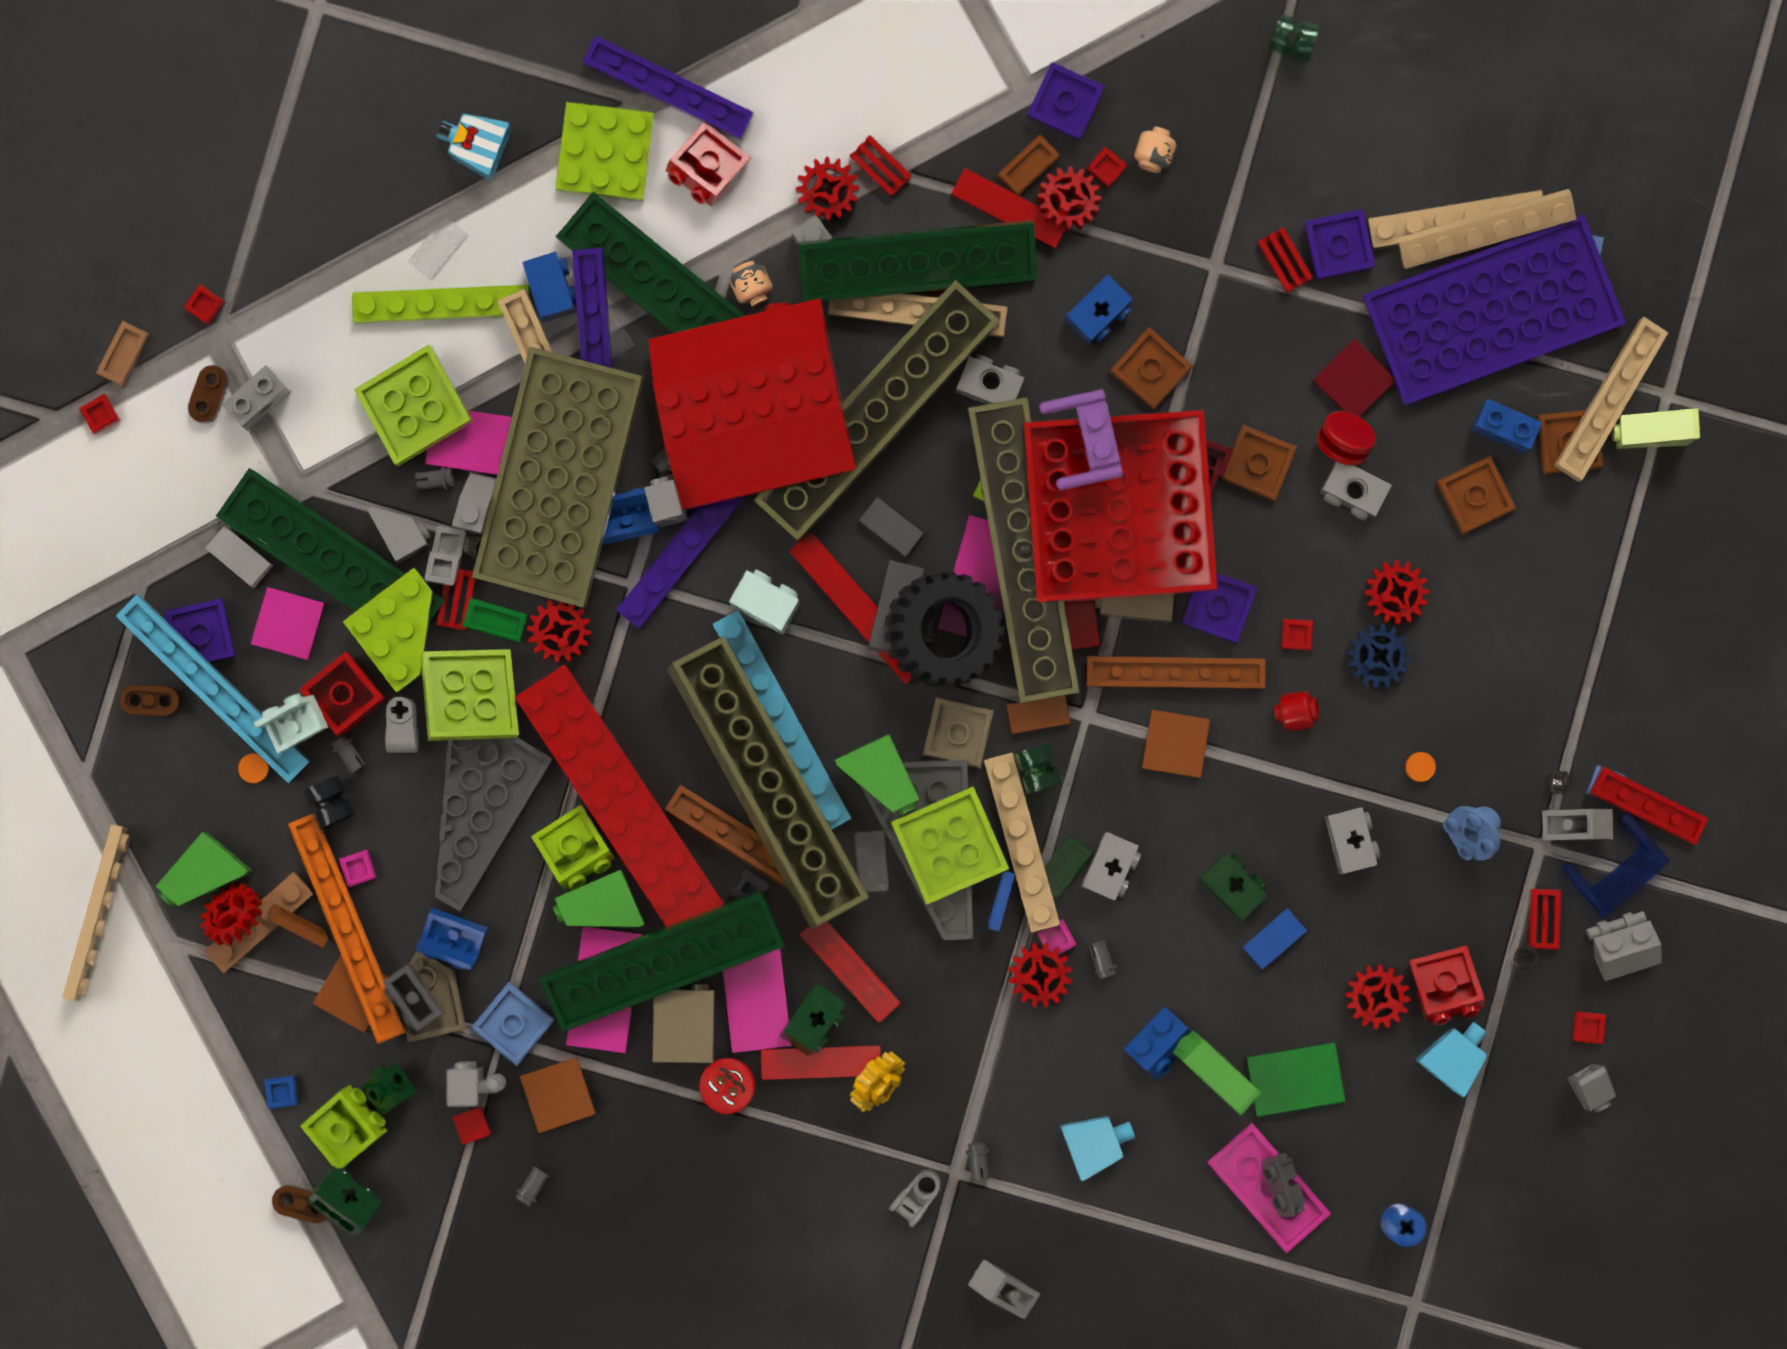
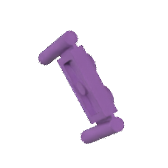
[1040,389,1123,490]

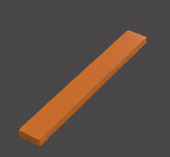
[288,813,406,1044]

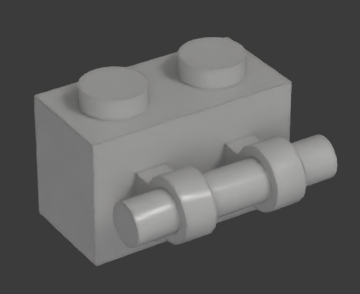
[1586,911,1662,981]
[447,1061,506,1106]

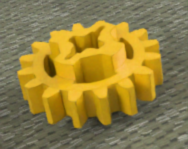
[850,1051,905,1112]

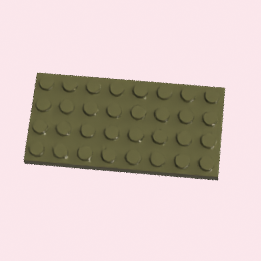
[472,347,645,608]

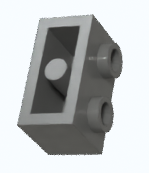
[383,964,446,1031]

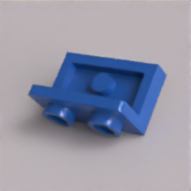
[602,488,660,545]
[416,908,488,970]
[1124,1006,1191,1080]

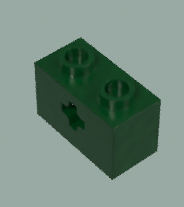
[1199,853,1268,921]
[779,983,846,1056]
[306,1166,382,1237]

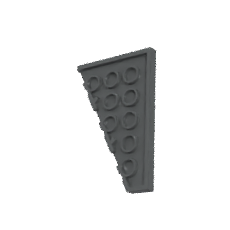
[435,737,554,912]
[861,760,973,940]

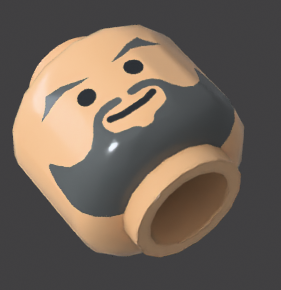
[1134,127,1177,173]
[729,261,773,307]

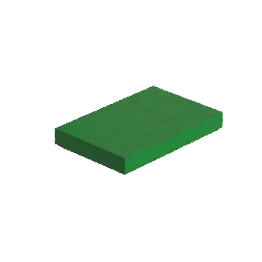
[1246,1042,1345,1117]

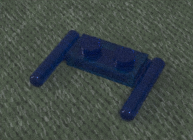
[1562,813,1670,918]

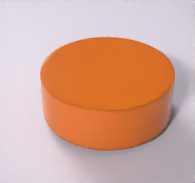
[1405,752,1436,782]
[238,753,270,783]

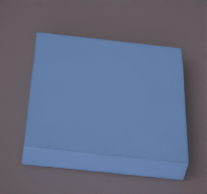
[471,982,555,1066]

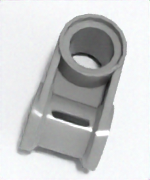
[385,697,419,753]
[889,1169,941,1228]

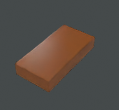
[997,135,1060,196]
[1006,695,1070,734]
[268,904,328,948]

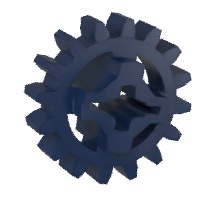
[1346,624,1412,689]

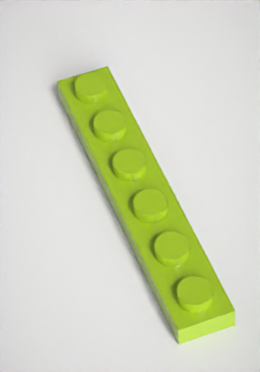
[352,284,530,324]

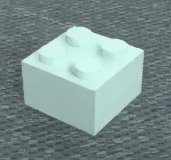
[729,569,800,635]

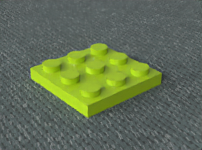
[555,102,655,201]
[354,344,474,467]
[420,649,519,741]
[891,786,1009,904]

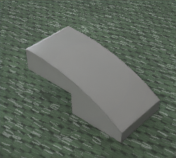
[206,525,273,588]
[424,526,467,586]

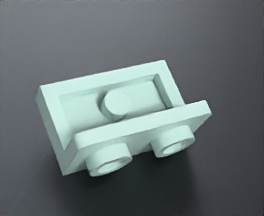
[254,693,328,754]

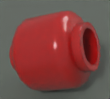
[1274,691,1320,731]

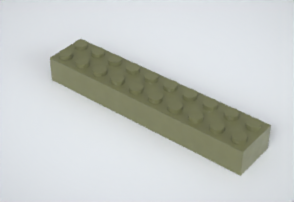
[754,280,1000,542]
[968,397,1079,703]
[667,636,869,930]

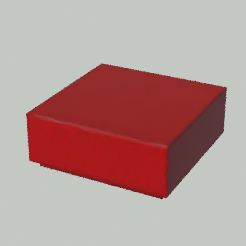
[1086,146,1128,189]
[183,284,225,326]
[79,393,120,434]
[1281,619,1313,651]
[1572,1011,1606,1044]
[452,1106,492,1145]

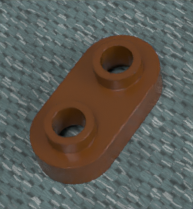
[188,365,229,424]
[119,685,181,716]
[272,1185,327,1223]

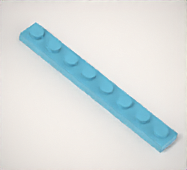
[116,594,310,783]
[713,610,851,830]

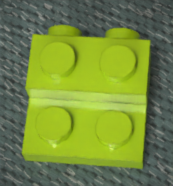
[531,804,615,890]
[300,1085,388,1169]

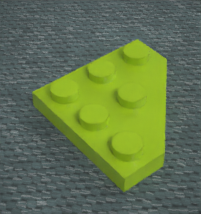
[343,568,433,693]

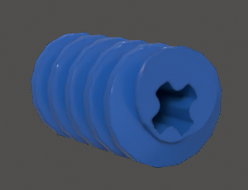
[1381,1204,1426,1247]

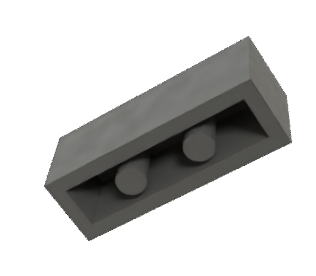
[868,560,924,654]

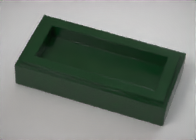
[1045,835,1093,900]

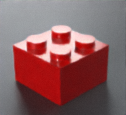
[299,651,388,737]

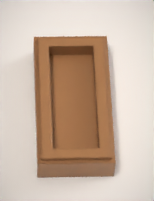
[96,321,150,387]

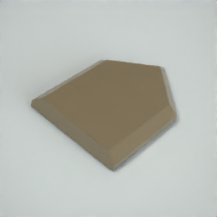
[401,951,467,1042]

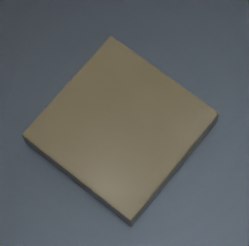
[923,697,994,769]

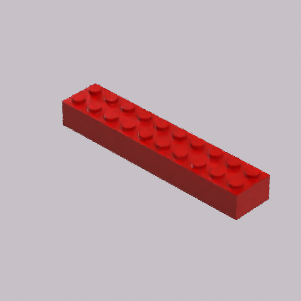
[515,664,725,927]

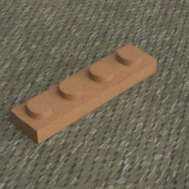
[204,872,315,974]

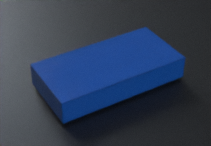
[987,871,1015,931]
[1242,908,1307,970]

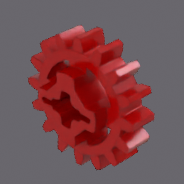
[796,157,860,222]
[1037,166,1102,232]
[1364,560,1430,625]
[527,600,592,663]
[200,883,262,946]
[1008,942,1072,1007]
[1344,964,1411,1030]

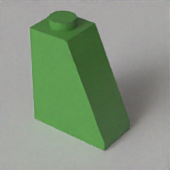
[835,735,920,815]
[155,832,252,907]
[553,870,646,927]
[1173,1030,1261,1115]

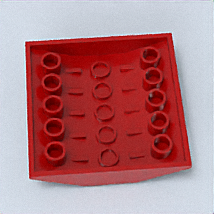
[648,298,857,510]
[1024,410,1217,602]

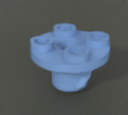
[1443,806,1501,860]

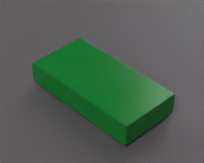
[462,598,528,643]

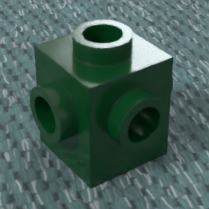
[362,1063,417,1116]

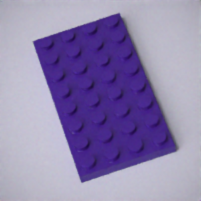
[1362,214,1626,406]

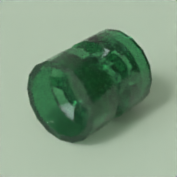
[1269,13,1320,62]
[1014,743,1063,794]

